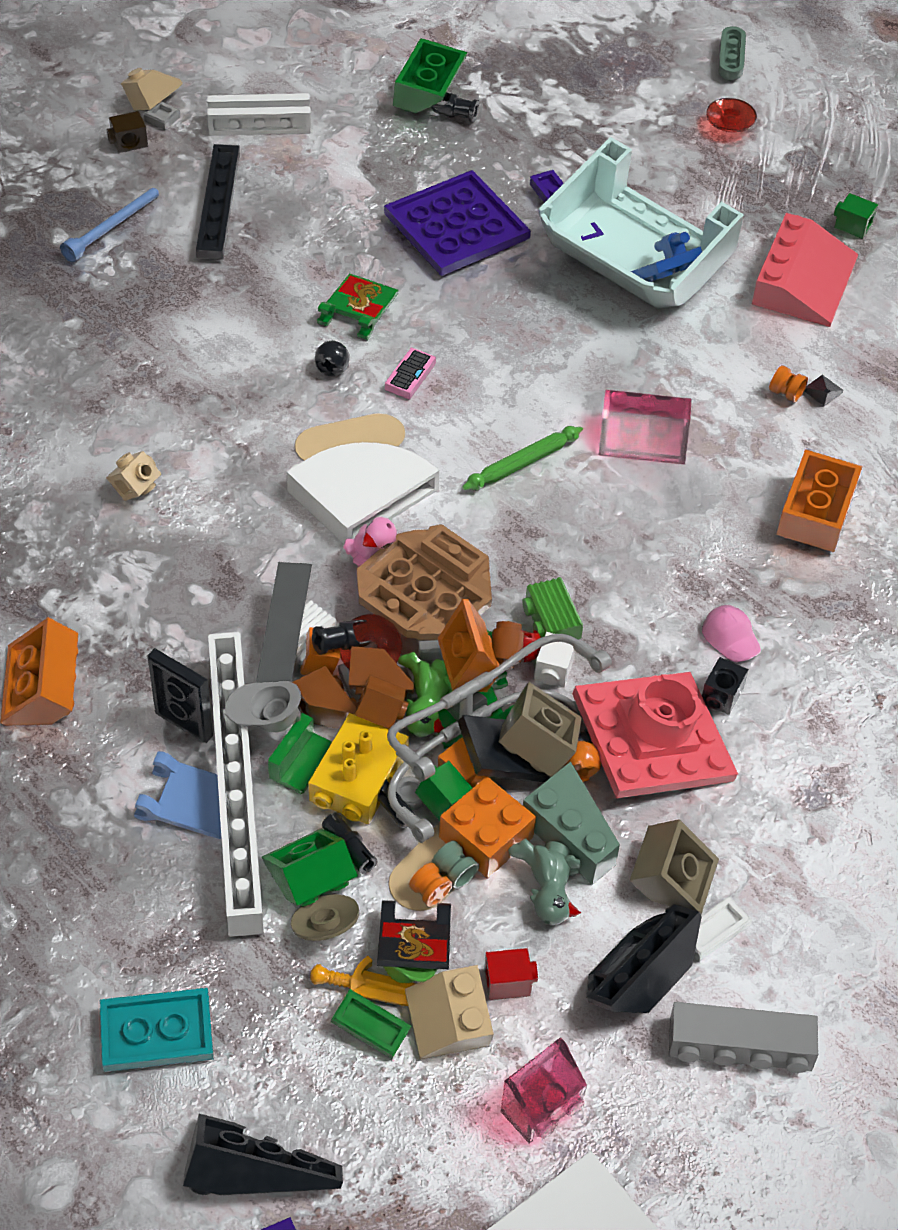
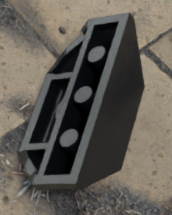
[586,904,702,1013]

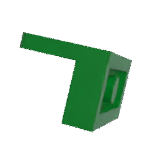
[268,713,332,794]

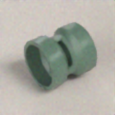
[432,841,479,889]

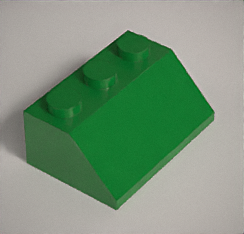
[393,38,467,113]

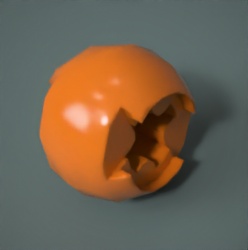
[561,741,601,782]

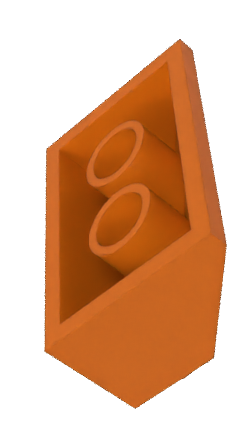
[0,617,78,726]

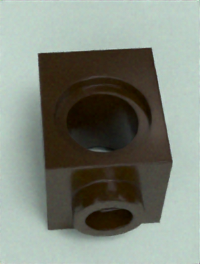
[106,111,148,153]

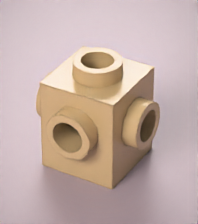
[106,451,161,501]

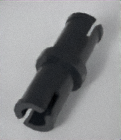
[322,812,378,874]

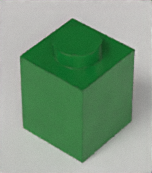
[833,193,878,239]
[415,761,472,822]

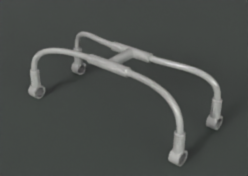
[387,634,612,843]

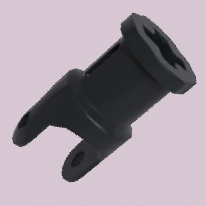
[431,92,479,122]
[312,620,372,655]

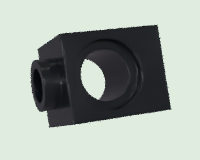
[702,657,749,715]

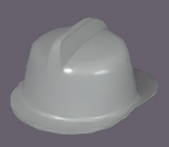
[225,681,301,733]

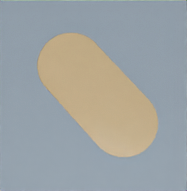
[295,414,405,461]
[389,822,455,911]

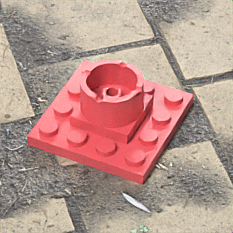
[572,672,738,799]

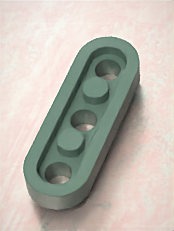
[718,26,746,81]

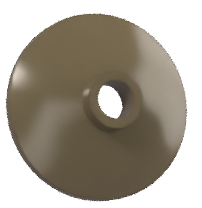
[291,894,360,941]

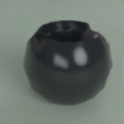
[314,340,350,377]

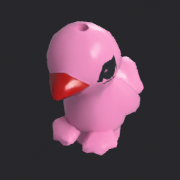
[343,517,397,567]

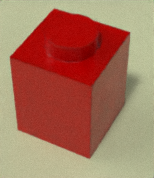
[484,948,538,1000]

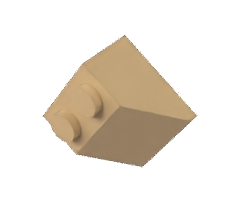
[405,965,494,1060]

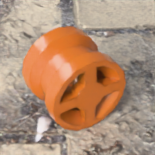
[409,863,452,907]

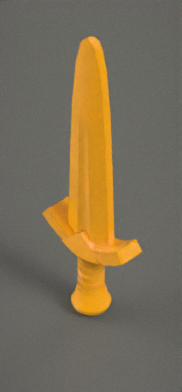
[310,956,416,1006]

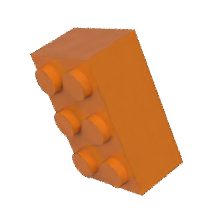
[776,449,863,552]

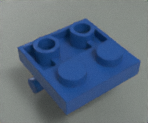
[630,232,702,282]

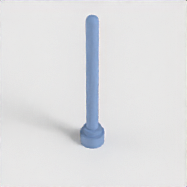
[60,188,159,263]

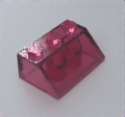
[598,390,692,464]

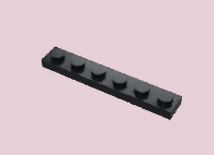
[196,144,240,260]

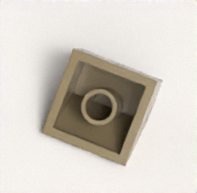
[499,682,582,777]
[629,819,719,914]

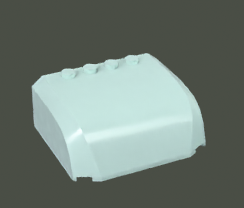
[539,137,744,309]

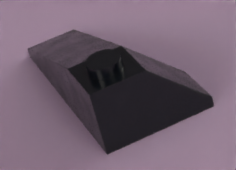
[183,1113,343,1195]

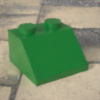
[262,828,358,906]

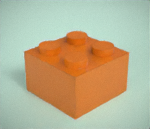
[439,776,536,879]

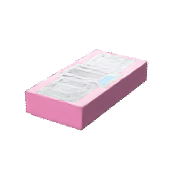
[385,347,436,400]

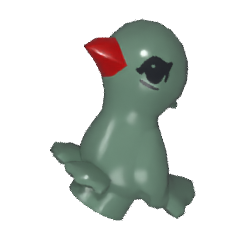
[508,839,581,925]

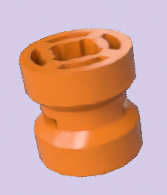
[769,365,808,403]

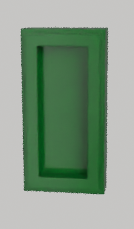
[331,989,411,1059]

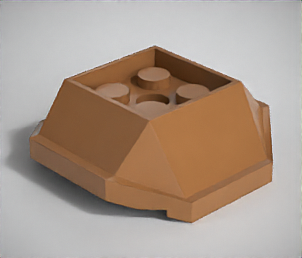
[357,524,492,641]

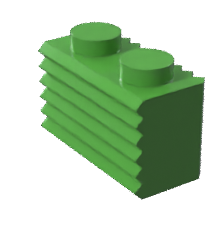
[522,577,583,639]

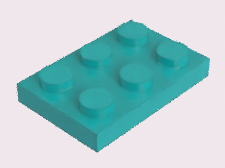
[100,988,214,1072]

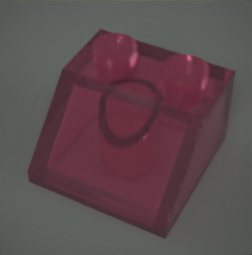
[500,1037,587,1144]

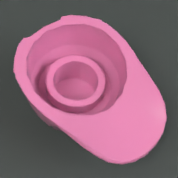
[702,605,761,662]

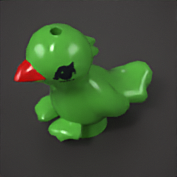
[398,652,454,737]

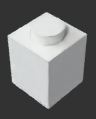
[534,632,575,688]

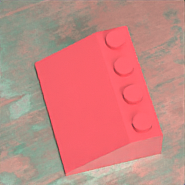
[752,213,858,327]

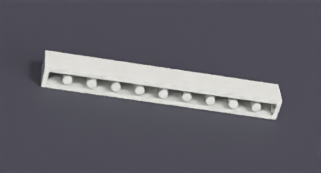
[208,632,264,937]

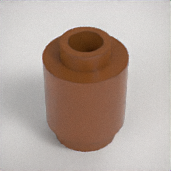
[492,621,524,670]

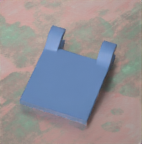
[134,751,222,839]

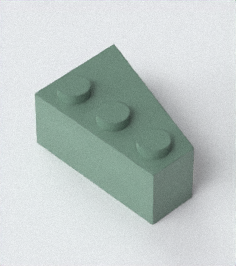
[523,762,620,885]

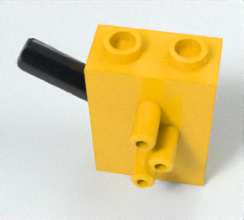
[308,713,415,828]

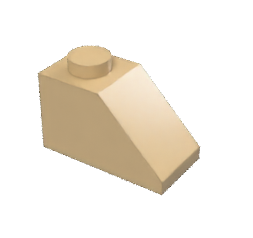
[121,68,183,111]

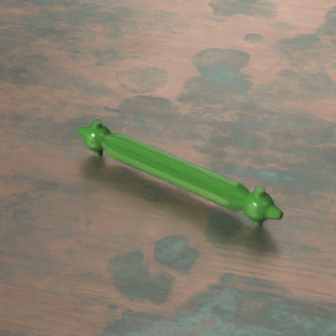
[463,426,583,491]

